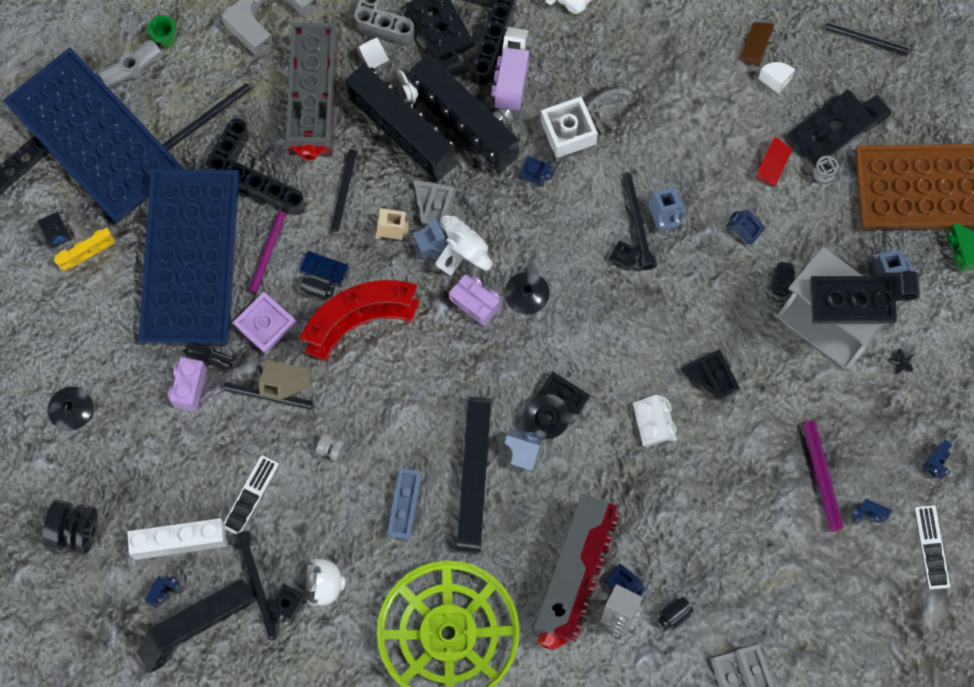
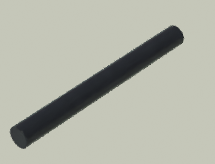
[825,21,909,55]
[330,149,357,232]
[224,382,314,410]

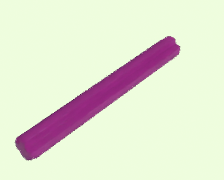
[803,420,844,532]

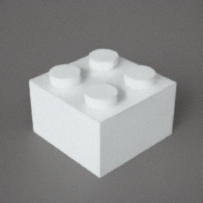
[540,96,598,158]

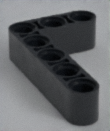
[464,0,516,85]
[206,118,306,215]
[137,579,256,673]

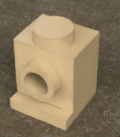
[375,208,409,240]

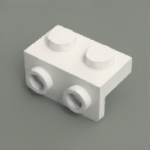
[633,395,677,447]

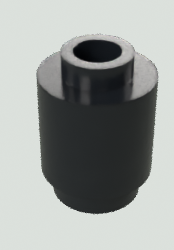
[770,262,796,297]
[300,273,335,301]
[658,596,694,631]

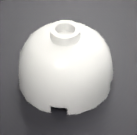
[305,559,345,606]

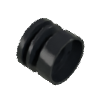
[43,500,98,555]

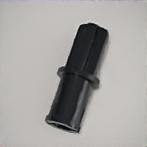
[188,343,234,370]

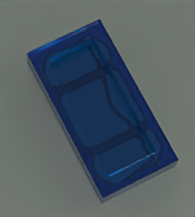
[299,251,349,287]

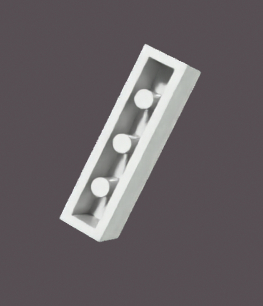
[127,518,227,560]

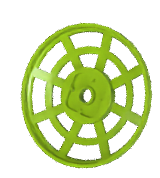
[377,560,520,687]

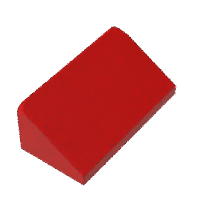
[756,137,793,187]

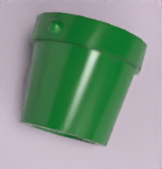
[148,15,177,49]

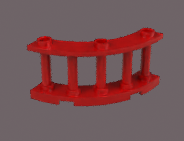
[300,280,420,362]

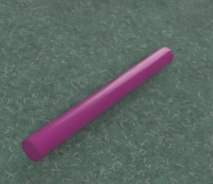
[249,211,286,294]

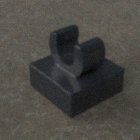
[609,240,639,271]

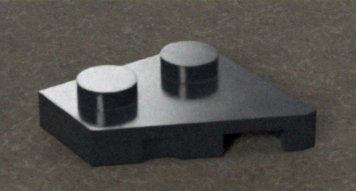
[681,349,740,400]
[536,371,591,415]

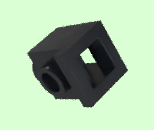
[270,583,306,623]

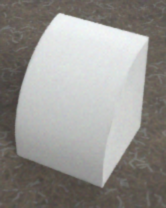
[502,27,529,55]
[355,37,389,68]
[758,62,795,94]

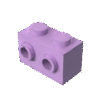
[168,358,207,412]

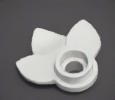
[395,70,418,108]

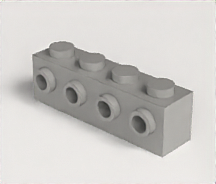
[600,584,644,635]

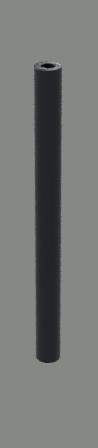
[162,83,251,151]

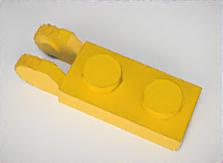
[54,227,115,271]

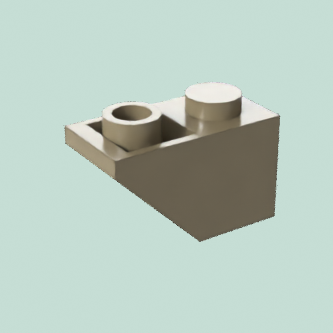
[259,360,311,400]

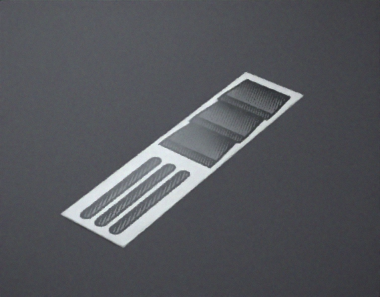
[224,455,279,534]
[915,505,950,589]

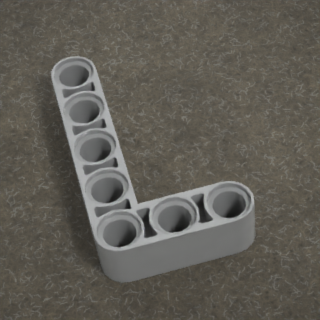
[354,0,415,45]

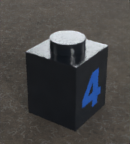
[38,212,72,249]

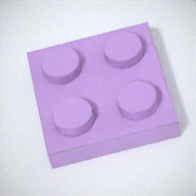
[233,292,297,354]

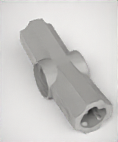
[98,39,162,89]

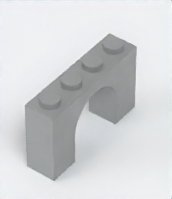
[221,0,320,57]

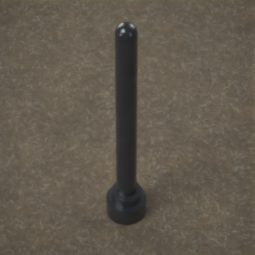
[623,172,657,271]
[232,531,277,641]

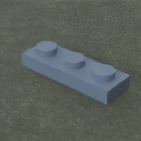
[387,468,422,541]

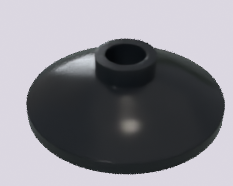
[505,272,550,314]
[48,387,94,431]
[524,394,570,439]

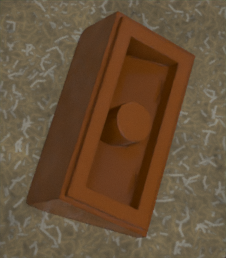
[739,22,775,66]

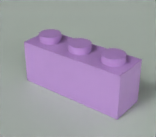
[491,48,529,111]

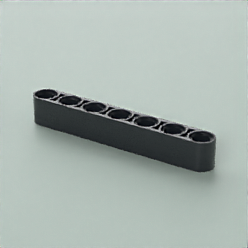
[457,397,491,553]

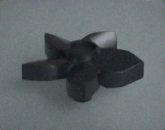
[888,348,915,374]

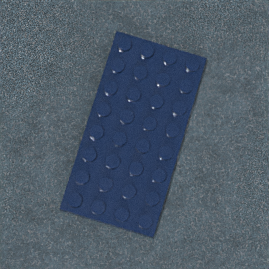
[3,47,183,224]
[138,169,240,345]

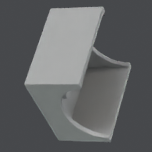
[776,247,898,372]

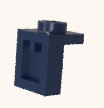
[519,156,554,187]
[726,210,766,244]
[923,439,952,479]
[852,498,892,525]
[604,564,645,596]
[144,575,182,608]

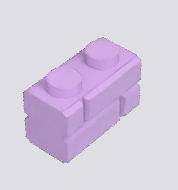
[449,275,501,326]

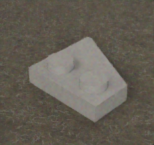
[414,180,456,229]

